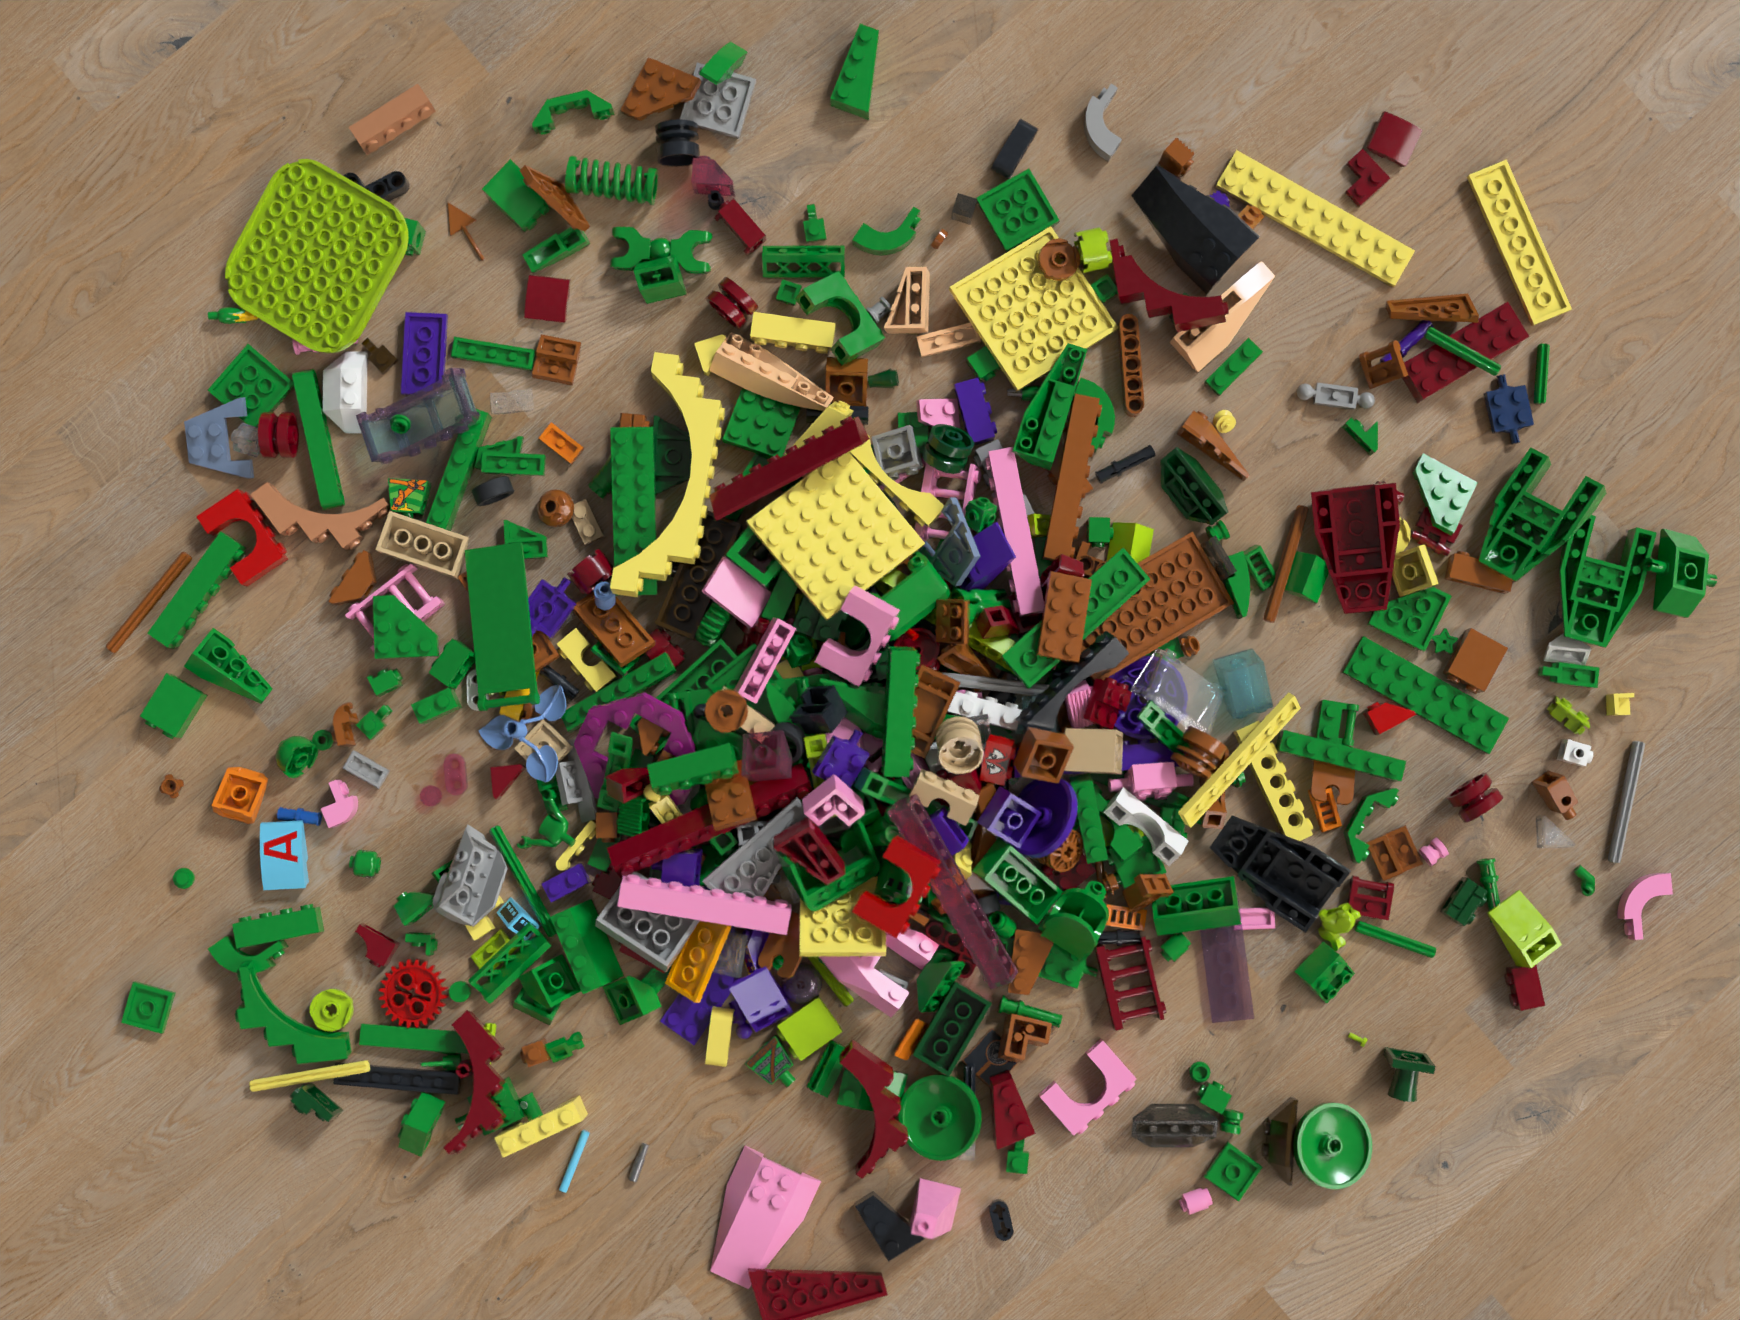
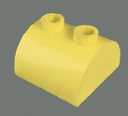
[1392,544,1439,597]

